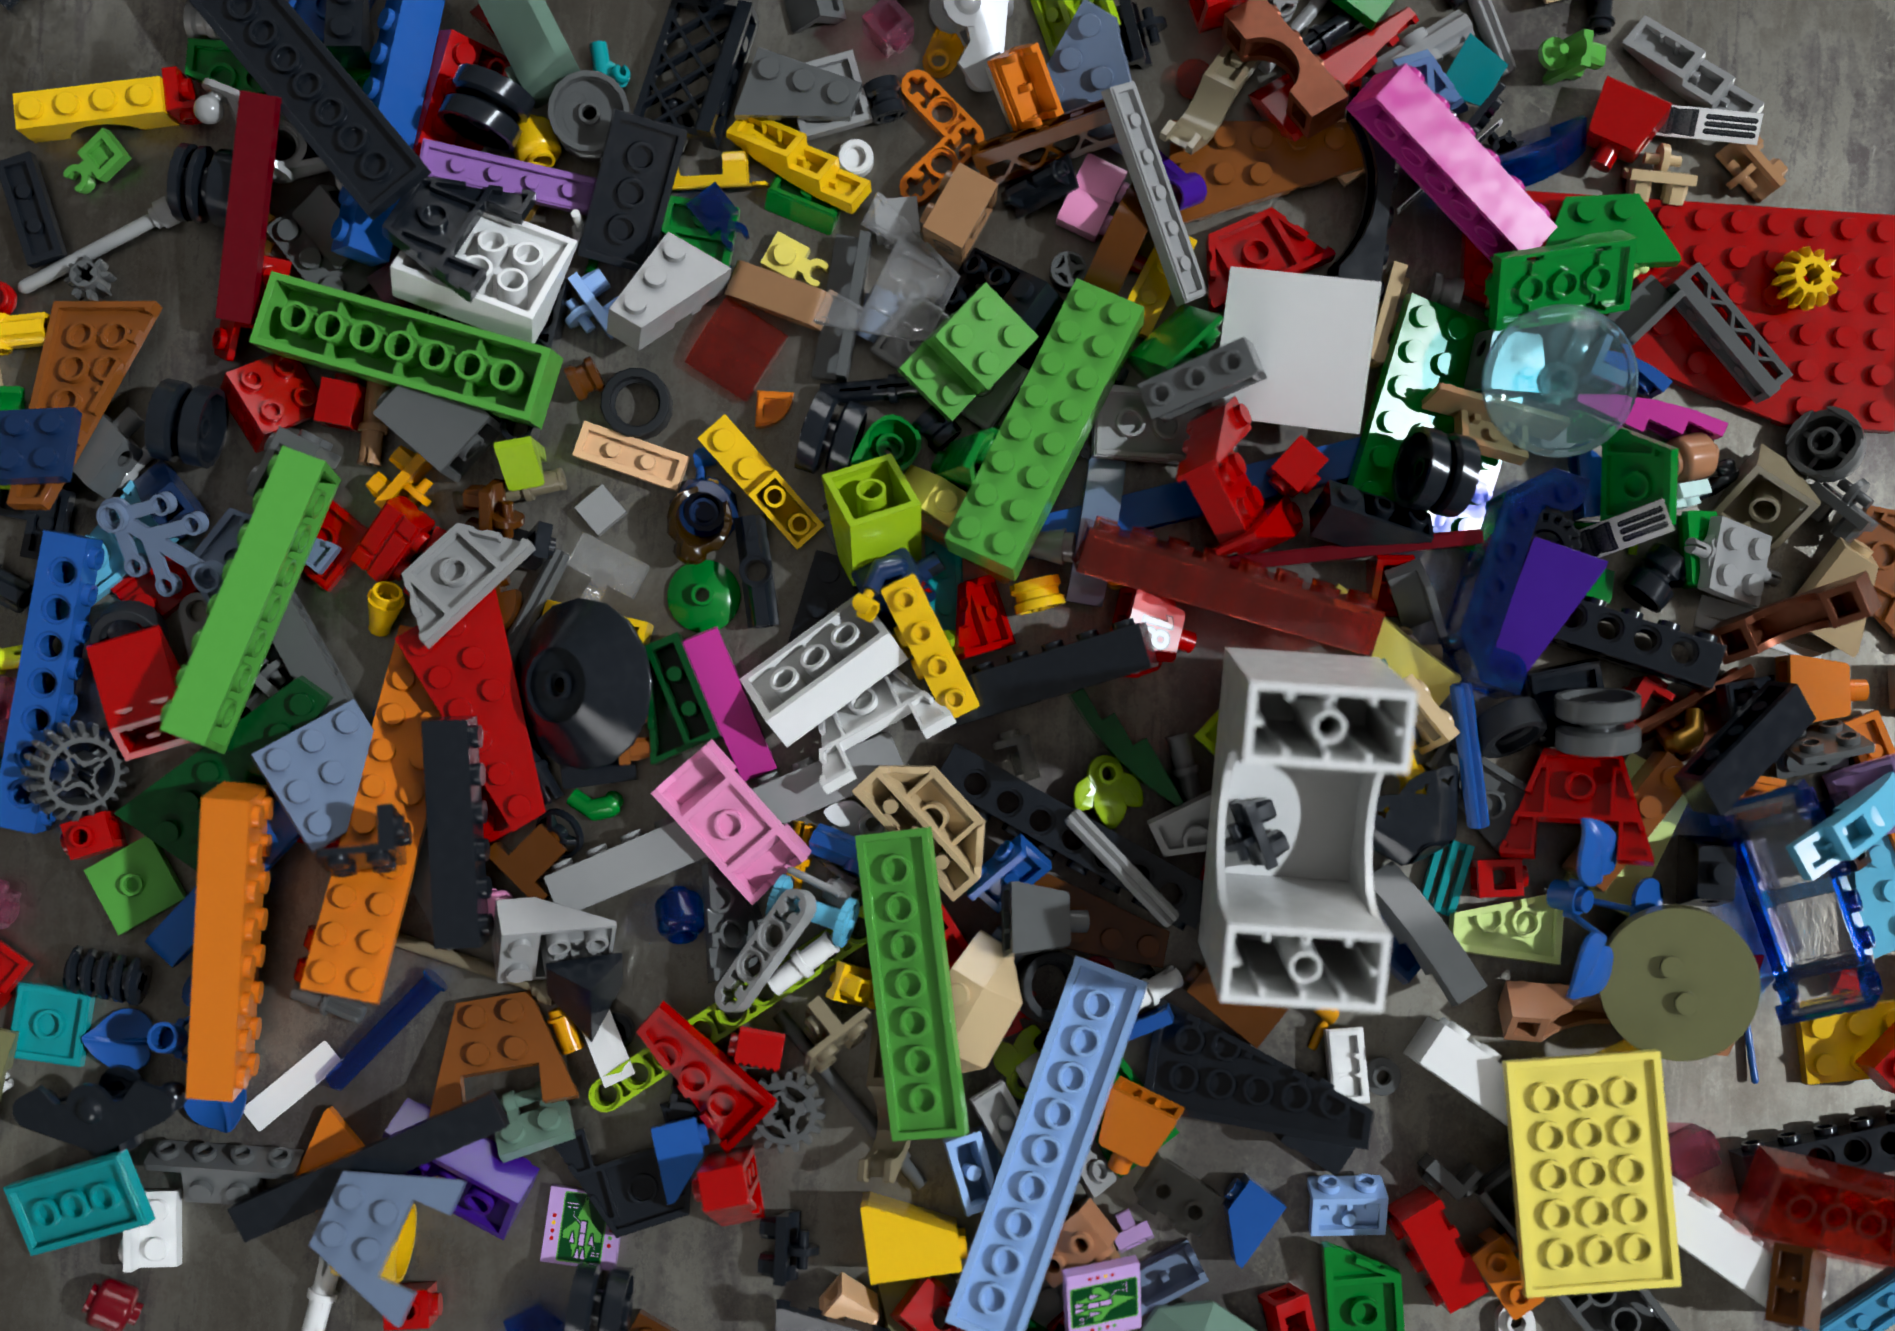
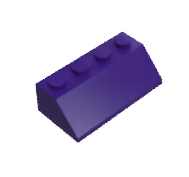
[382,1098,540,1240]

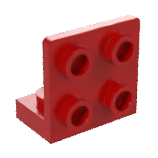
[220,354,319,454]

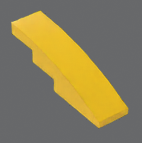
[726,117,872,215]

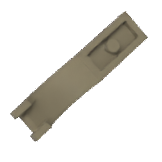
[1159,43,1261,155]
[857,1010,911,1183]

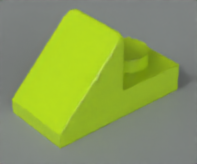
[494,436,547,491]

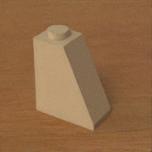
[1795,537,1879,658]

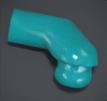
[589,41,631,88]

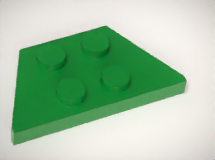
[1545,193,1681,269]
[1321,1241,1405,1331]

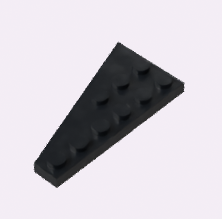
[1144,998,1375,1150]

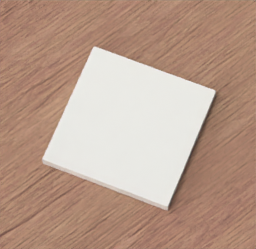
[1212,266,1382,434]

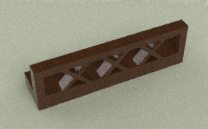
[971,99,1119,185]

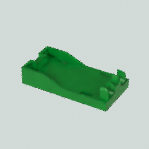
[1483,230,1637,331]

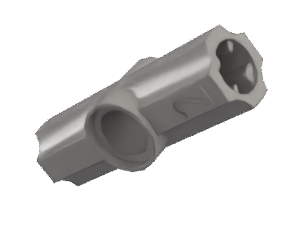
[1366,9,1475,78]

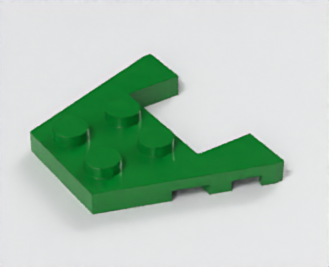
[1566,410,1679,530]

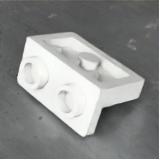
[118,1188,182,1273]

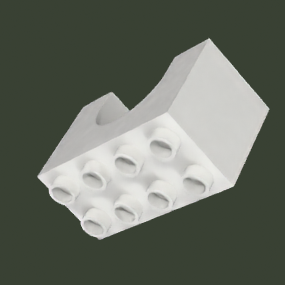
[1198,647,1418,1013]

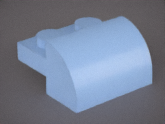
[943,1125,1003,1217]

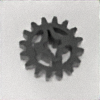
[752,1069,826,1154]

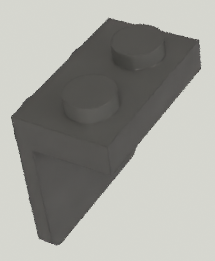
[247,426,341,497]

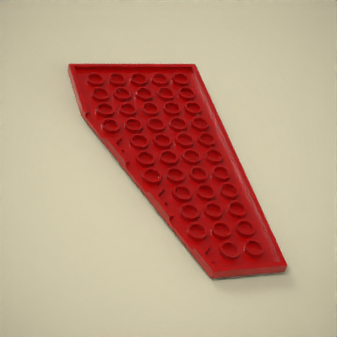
[1460,191,1895,434]

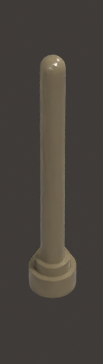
[395,932,555,1006]

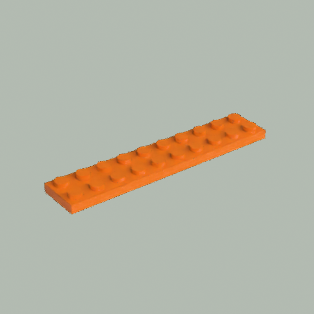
[300,625,442,1005]

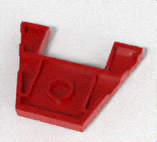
[1499,748,1654,866]

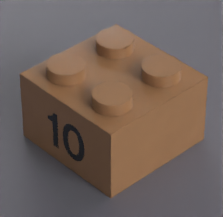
[920,162,998,267]

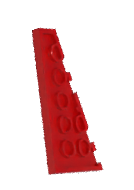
[394,587,546,832]

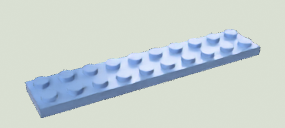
[945,956,1149,1331]

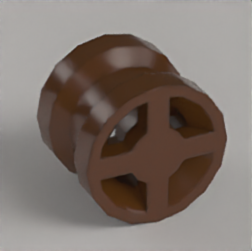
[564,356,605,402]

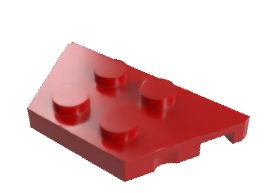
[1205,207,1336,313]

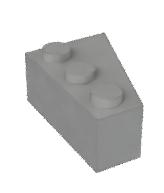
[606,231,732,351]

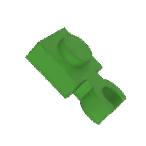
[63,128,132,195]

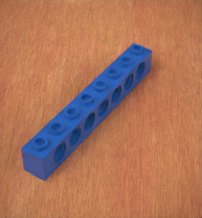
[0,530,105,834]

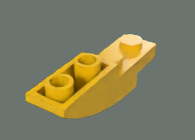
[697,414,825,550]

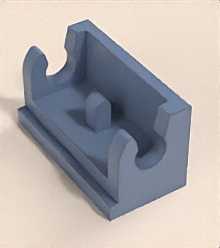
[1140,1238,1209,1316]

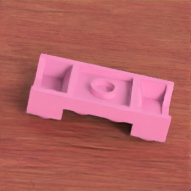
[651,739,812,905]

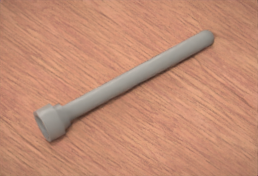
[17,195,182,294]

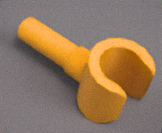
[1307,1008,1339,1051]

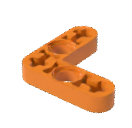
[899,69,984,207]

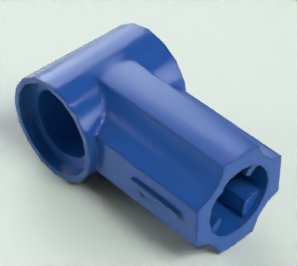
[809,823,860,878]

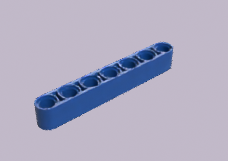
[145,800,301,968]

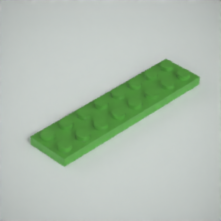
[855,827,969,1141]

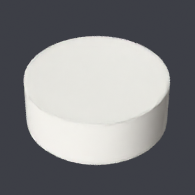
[837,139,874,177]

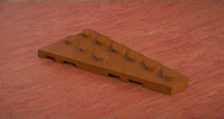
[1169,120,1364,224]
[7,301,163,510]

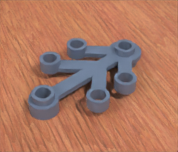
[96,491,224,597]

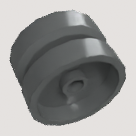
[548,70,631,162]
[1554,687,1641,757]

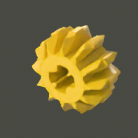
[1771,246,1842,311]

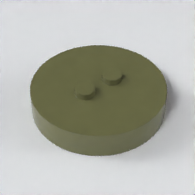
[1598,904,1761,1061]

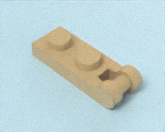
[1369,261,1410,369]

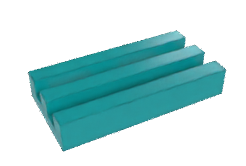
[1420,840,1475,917]

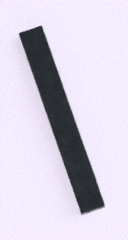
[228,1090,510,1243]

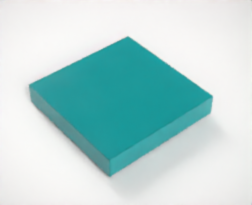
[10,981,96,1067]

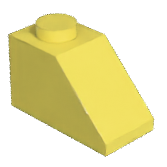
[904,464,967,532]

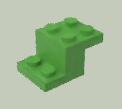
[897,282,1039,422]

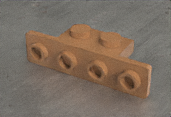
[1422,383,1570,466]

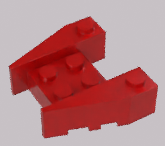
[1176,396,1303,556]

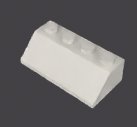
[739,592,908,747]

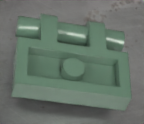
[495,1081,576,1163]

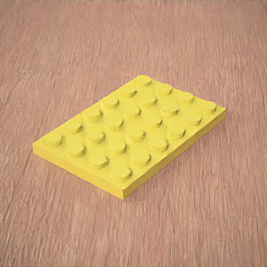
[1502,1049,1682,1298]

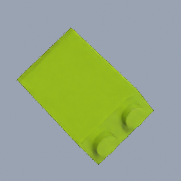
[822,453,922,586]

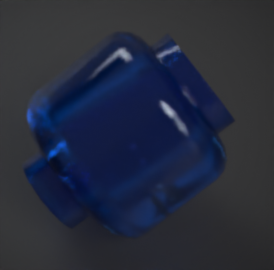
[654,886,705,944]

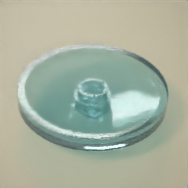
[1481,304,1639,458]

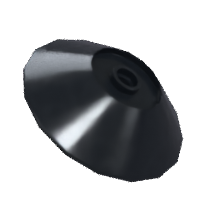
[515,598,652,770]

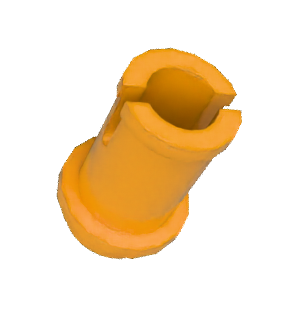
[547,1007,585,1055]

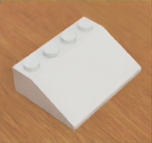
[390,211,578,344]

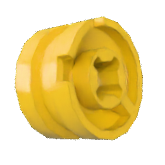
[1009,574,1066,616]

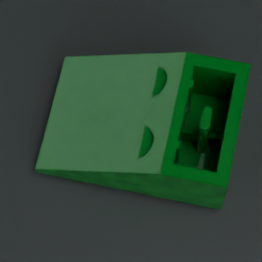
[1127,304,1224,380]

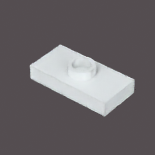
[1323,1027,1370,1104]

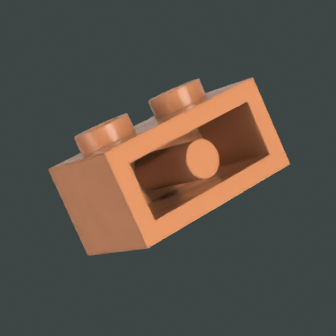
[1045,1198,1119,1289]

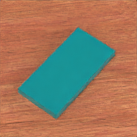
[3,1149,156,1256]

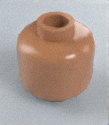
[1666,432,1720,483]

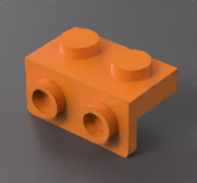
[1471,1227,1545,1320]

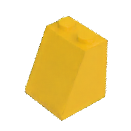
[860,1191,968,1285]

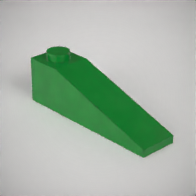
[931,425,1001,493]

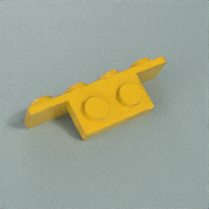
[881,573,979,718]

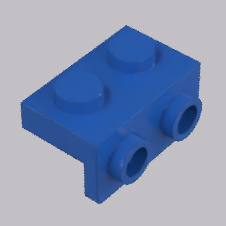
[967,833,1052,913]

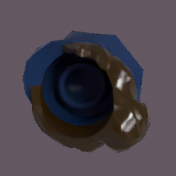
[667,476,739,565]

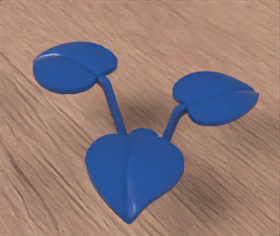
[1546,818,1663,999]
[81,974,247,1133]

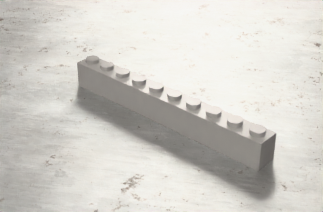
[543,731,904,911]

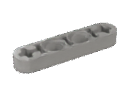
[714,888,817,1013]

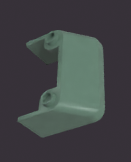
[478,0,580,110]

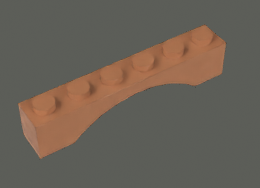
[1497,980,1735,1056]

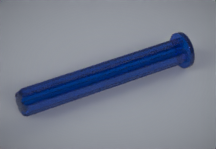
[325,968,448,1091]

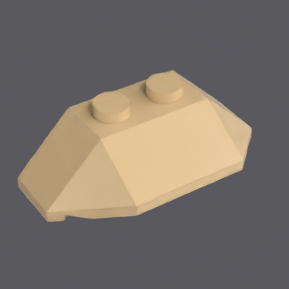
[852,765,986,902]
[950,930,1023,1073]

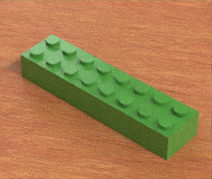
[249,271,563,430]
[944,278,1145,581]
[160,445,341,754]

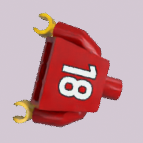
[1107,564,1197,678]

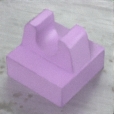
[1114,1208,1155,1253]

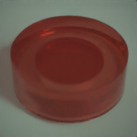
[1176,58,1209,98]

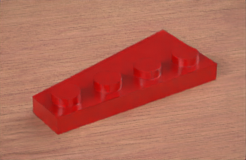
[636,1000,777,1154]

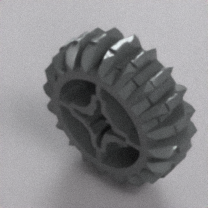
[20,720,130,821]

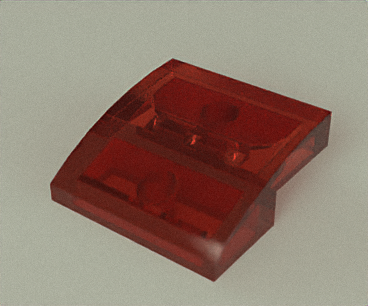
[685,297,789,402]

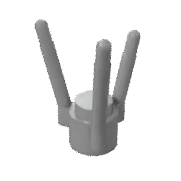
[787,855,861,909]

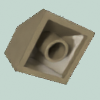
[1711,443,1821,555]

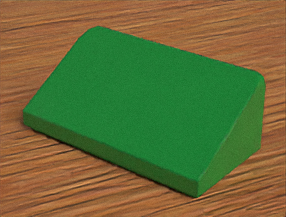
[764,174,842,235]

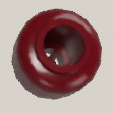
[81,1277,144,1331]

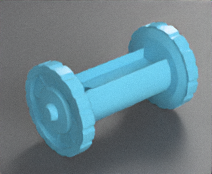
[765,874,860,948]

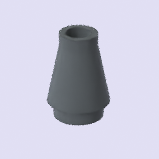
[1029,528,1076,565]

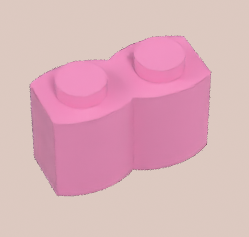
[1056,153,1130,243]

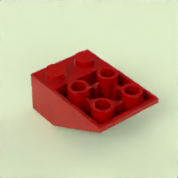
[86,625,190,761]

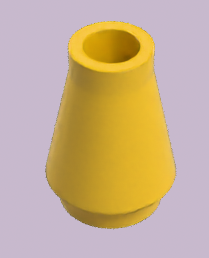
[367,581,405,637]

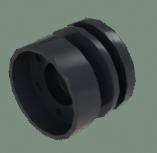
[167,143,233,227]

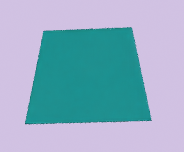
[1446,33,1508,106]

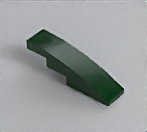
[1068,689,1183,806]

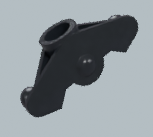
[12,1065,188,1157]

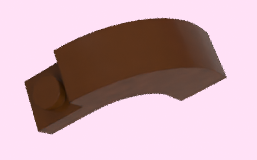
[1083,182,1149,295]

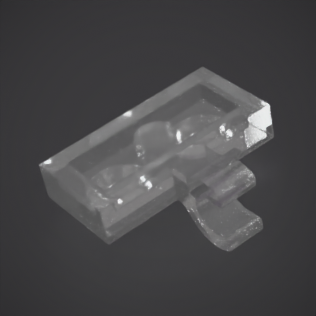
[566,532,651,602]

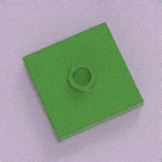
[83,836,187,935]

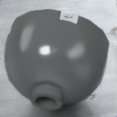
[1785,406,1867,483]

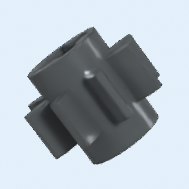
[64,255,117,301]

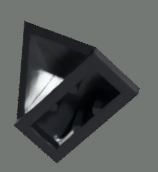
[546,953,623,1042]

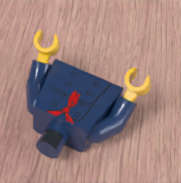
[851,548,946,659]

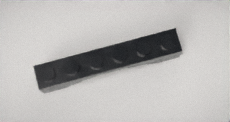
[1327,77,1398,303]

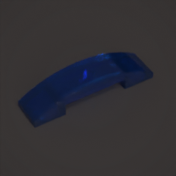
[1498,115,1587,187]

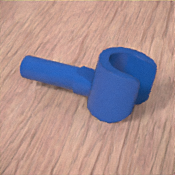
[693,447,716,479]

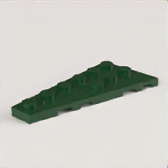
[114,675,333,871]

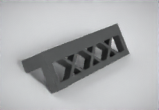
[811,230,872,383]
[1665,262,1793,404]

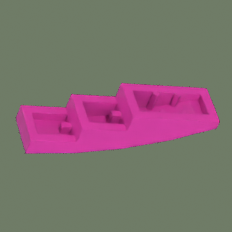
[1565,394,1729,441]
[683,626,777,781]

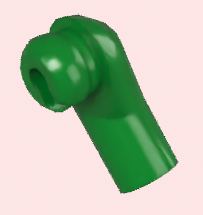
[566,788,624,821]

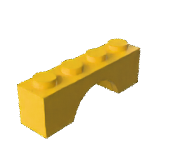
[12,76,179,143]

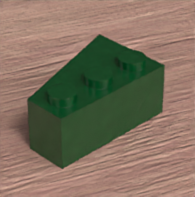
[645,632,723,766]

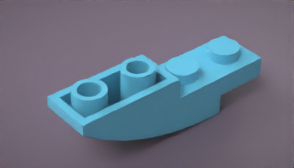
[1785,772,1895,880]

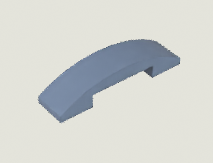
[1065,456,1126,607]

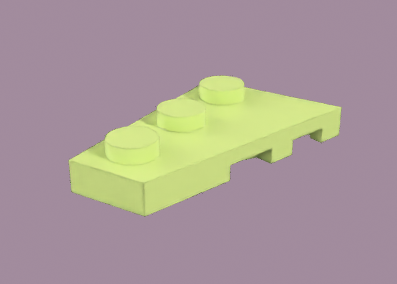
[1449,894,1564,965]

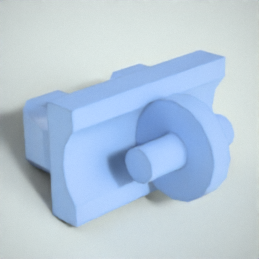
[565,268,618,339]

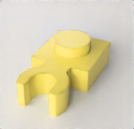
[760,231,830,288]

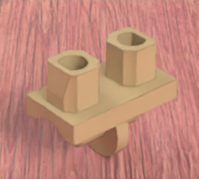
[1620,143,1698,206]

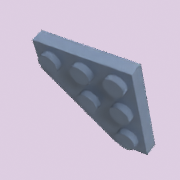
[1047,0,1132,154]
[251,699,374,854]

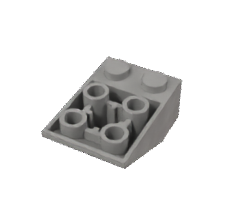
[491,897,617,984]

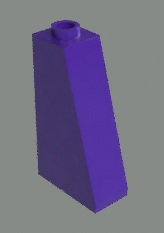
[1484,536,1608,683]

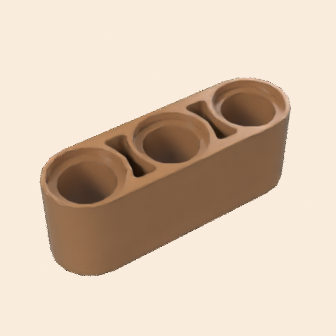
[724,260,834,331]

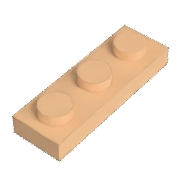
[572,420,690,492]

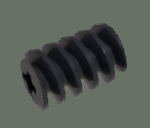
[62,945,153,1006]

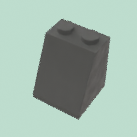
[373,385,502,483]

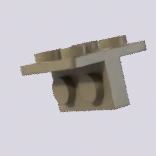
[803,996,871,1075]

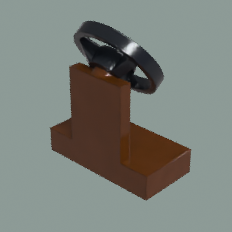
[489,808,584,901]

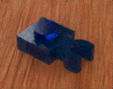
[686,182,750,252]

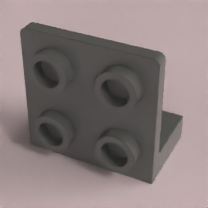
[1770,719,1875,779]

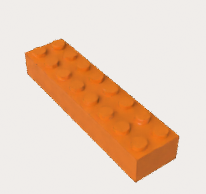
[186,781,274,1102]

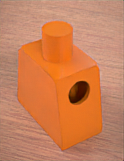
[1775,655,1869,723]
[1098,1076,1185,1175]

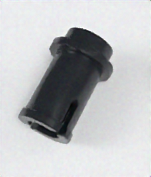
[1585,0,1616,35]

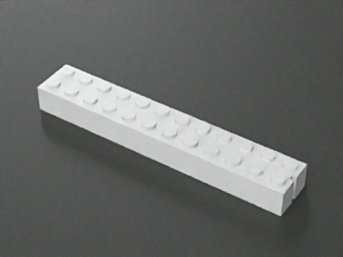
[1403,1017,1827,1331]

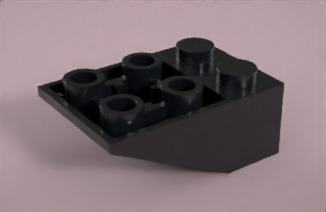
[934,247,1065,365]

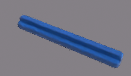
[1450,682,1490,829]

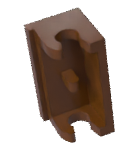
[1764,1242,1827,1331]

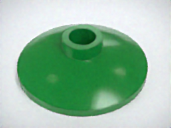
[667,560,741,633]

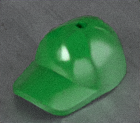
[850,414,922,471]

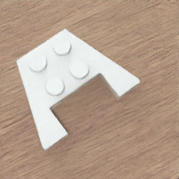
[818,668,957,795]

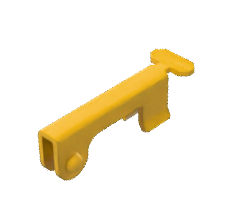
[672,151,770,191]

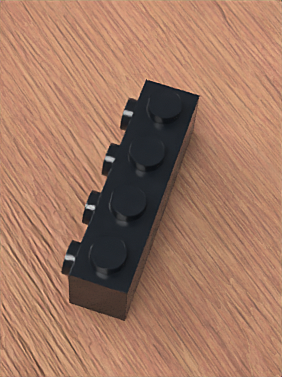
[1674,680,1816,817]

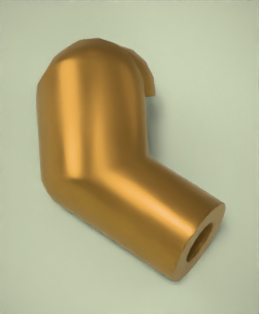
[1663,708,1704,755]

